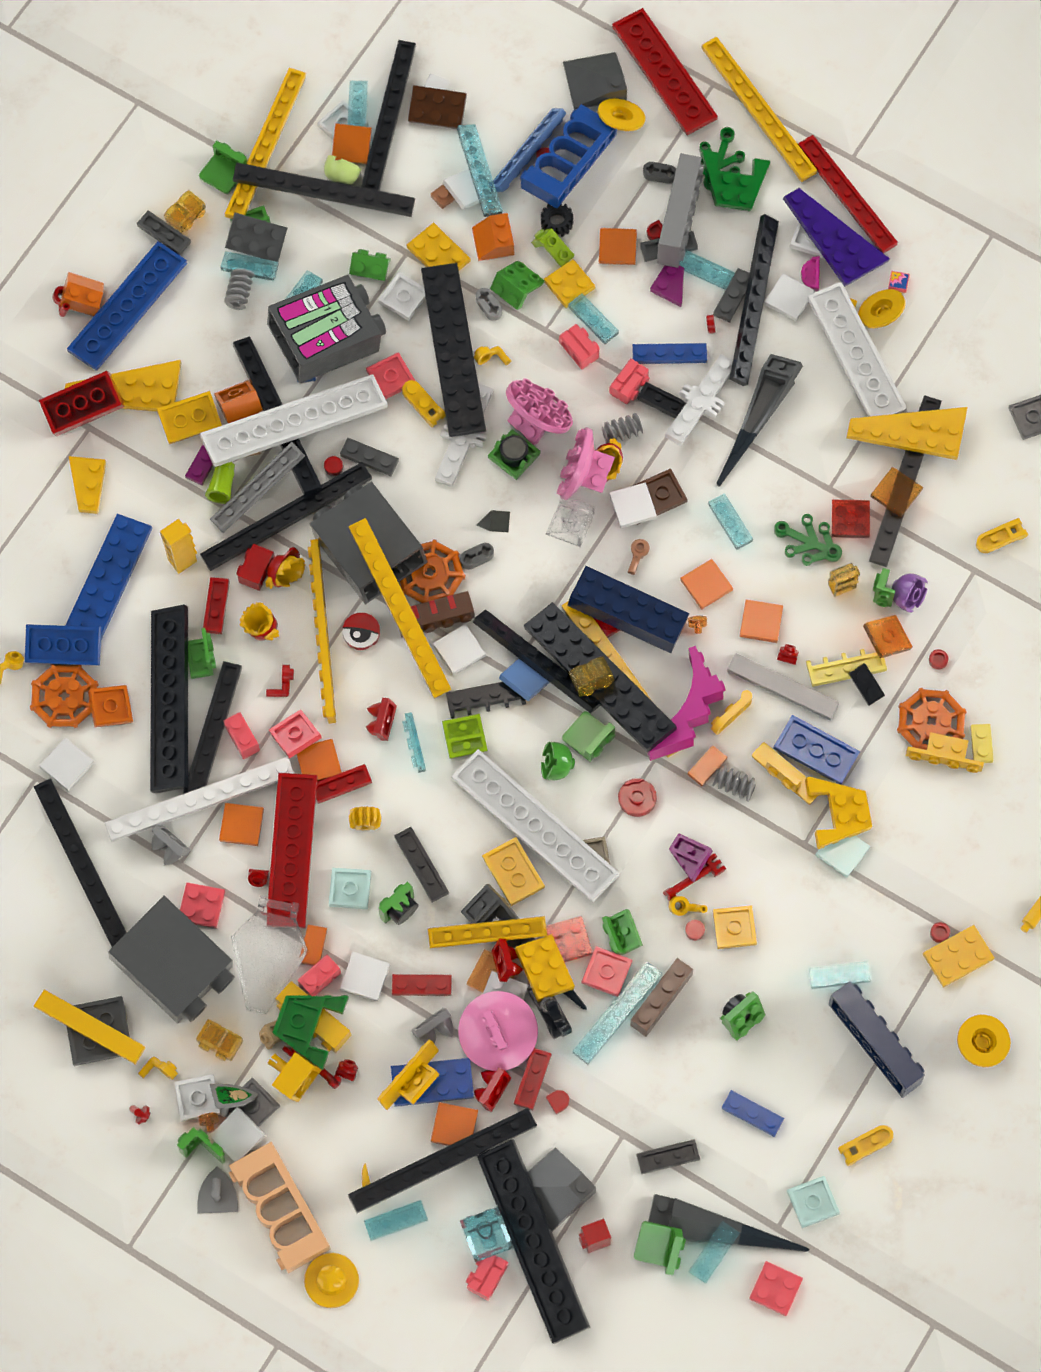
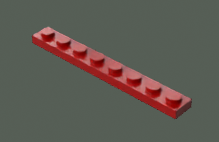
[798,135,898,254]

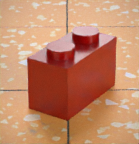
[236,544,275,591]
[579,1218,611,1253]

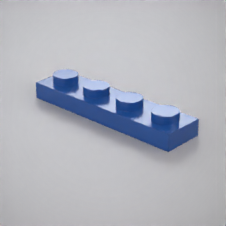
[632,343,707,364]

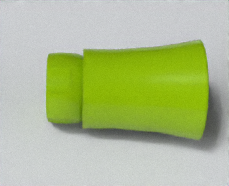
[205,461,235,504]

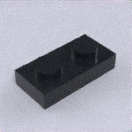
[848,663,885,706]

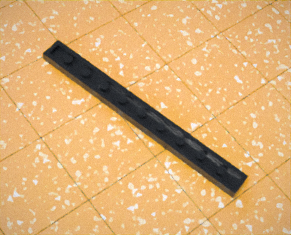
[361,40,416,191]
[233,163,415,217]
[729,214,779,386]
[233,336,322,496]
[869,395,942,567]
[200,462,372,571]
[33,778,127,947]
[348,1108,537,1214]

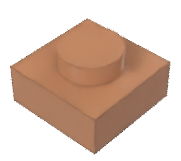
[431,185,455,209]

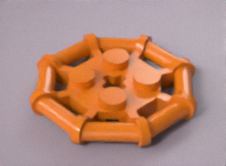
[399,539,466,603]
[30,664,99,728]
[897,688,967,750]

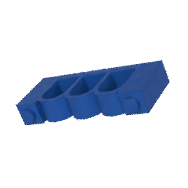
[520,104,617,208]

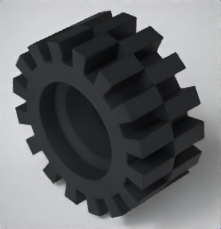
[541,203,573,237]

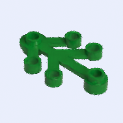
[699,127,745,191]
[774,514,842,566]

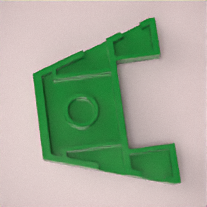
[700,150,770,211]
[272,995,349,1070]

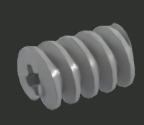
[224,269,254,310]
[602,413,643,443]
[712,765,756,802]

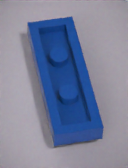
[721,1090,784,1137]

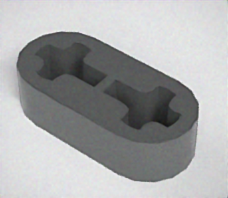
[643,162,676,184]
[460,543,494,570]

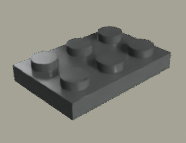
[224,212,288,263]

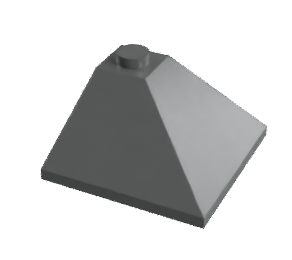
[563,52,627,109]
[528,1147,596,1231]

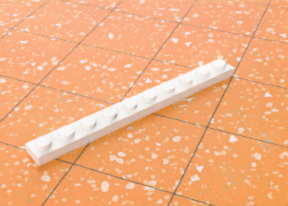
[105,757,294,842]

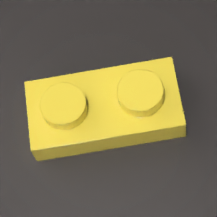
[970,724,993,763]

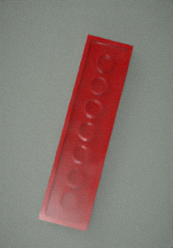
[612,8,718,135]
[266,773,318,929]

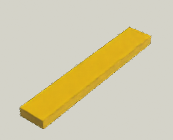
[428,916,547,948]
[34,989,146,1065]

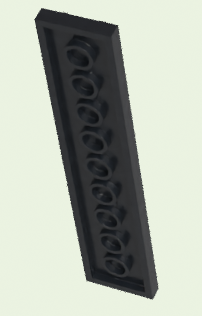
[421,263,486,437]
[524,602,677,753]
[150,604,188,793]
[477,1139,590,1344]

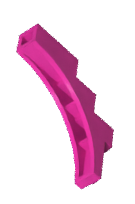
[647,646,726,761]

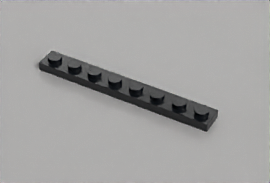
[473,610,601,714]
[183,661,242,794]

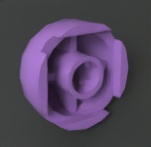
[892,573,928,613]

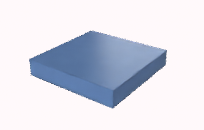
[499,659,550,701]

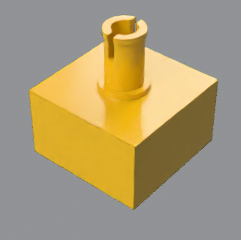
[268,1052,321,1102]

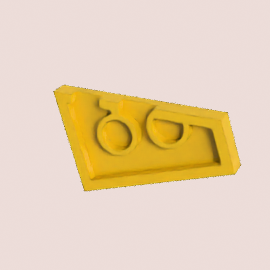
[68,456,106,514]

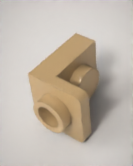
[259,1020,281,1049]

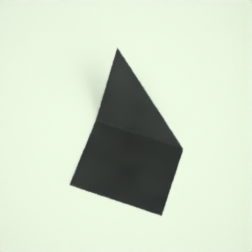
[477,510,510,532]

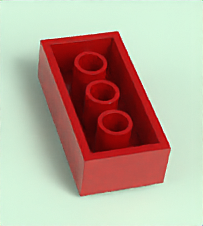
[39,371,125,436]

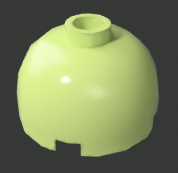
[324,155,361,185]

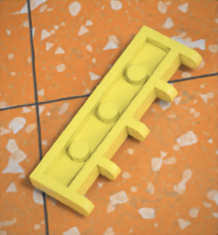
[806,645,887,687]

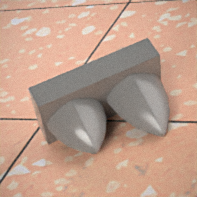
[151,825,191,865]
[411,1008,453,1044]

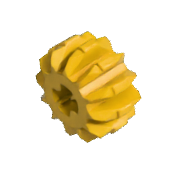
[349,806,381,831]

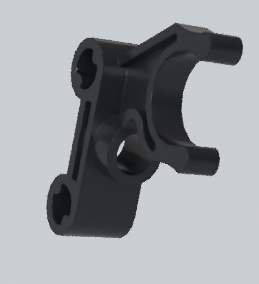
[528,988,572,1039]

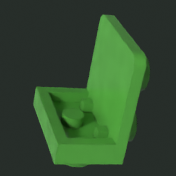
[199,140,247,194]
[490,261,544,310]
[188,628,216,679]
[562,711,615,762]
[177,1127,225,1164]
[634,1221,686,1276]

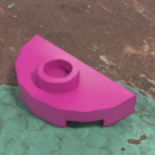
[801,256,820,291]

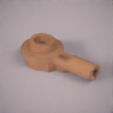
[628,539,650,575]

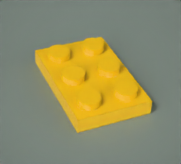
[406,222,471,271]
[157,391,222,445]
[482,837,545,906]
[923,925,994,988]
[515,934,575,1002]

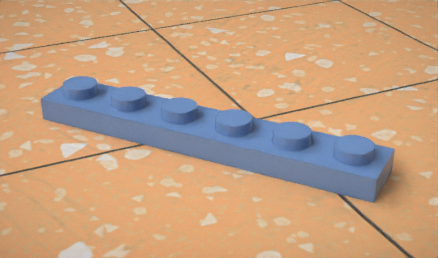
[489,108,567,192]

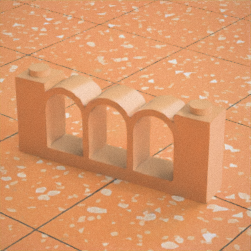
[228,1142,331,1274]

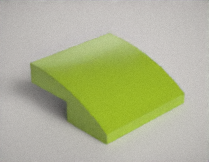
[442,714,488,758]

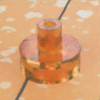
[688,616,707,634]
[198,1113,219,1132]

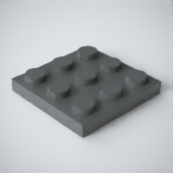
[67,996,130,1066]

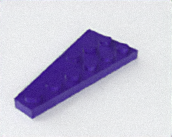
[783,188,890,287]

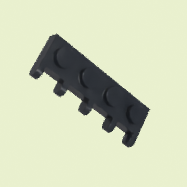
[446,682,526,719]

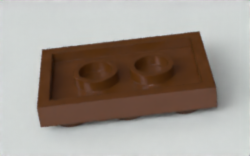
[408,85,467,130]
[630,468,688,525]

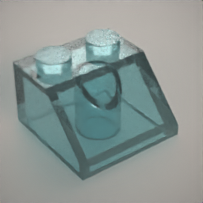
[460,1207,513,1262]

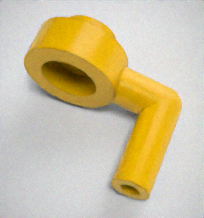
[474,346,511,365]
[0,651,24,684]
[669,896,708,916]
[138,1057,178,1080]

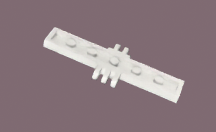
[665,355,733,446]
[435,383,493,487]

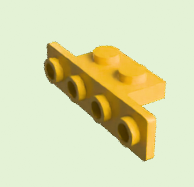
[905,732,984,773]
[752,742,819,805]
[377,1039,440,1110]

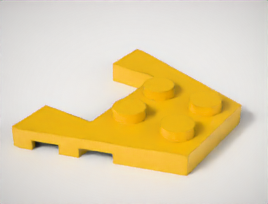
[805,777,872,849]

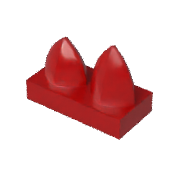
[366,698,397,741]
[492,938,523,982]
[474,1067,512,1112]

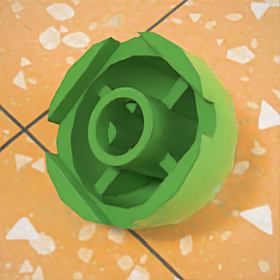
[541,742,575,781]

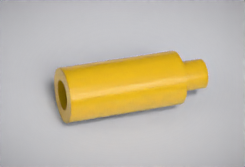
[1020,896,1041,933]

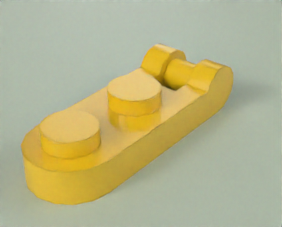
[402,380,446,428]
[976,518,1028,553]
[711,690,752,735]
[838,1125,893,1166]

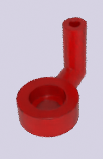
[52,286,70,317]
[266,665,294,697]

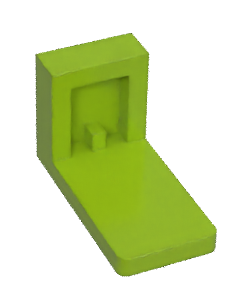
[531,228,574,267]

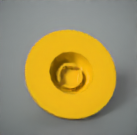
[598,98,645,131]
[858,289,906,328]
[957,1015,1011,1067]
[304,1253,359,1308]

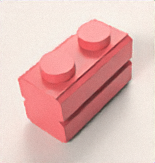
[559,324,600,369]
[609,359,650,404]
[223,712,260,759]
[297,955,341,996]
[466,1251,508,1301]

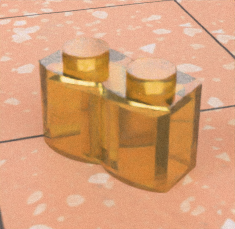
[164,190,206,233]
[828,563,860,597]
[569,656,615,696]
[196,1019,243,1061]

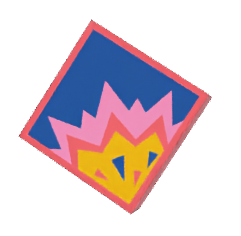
[888,271,910,293]

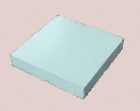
[816,836,870,878]
[329,868,371,910]
[787,1175,840,1228]

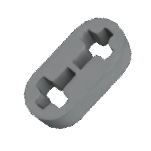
[476,288,502,321]

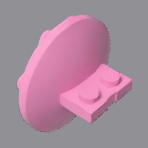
[506,378,573,445]
[557,427,615,500]
[458,991,538,1071]

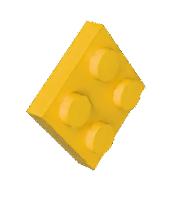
[544,259,595,308]
[713,905,757,949]

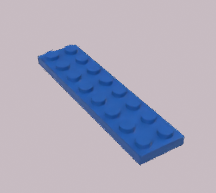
[67,241,187,371]
[65,513,152,640]

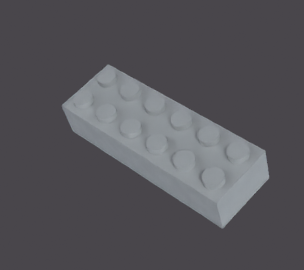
[657,153,704,268]

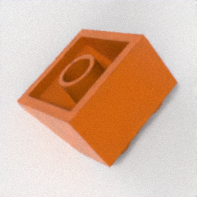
[472,213,514,261]
[59,272,104,317]
[214,380,263,423]

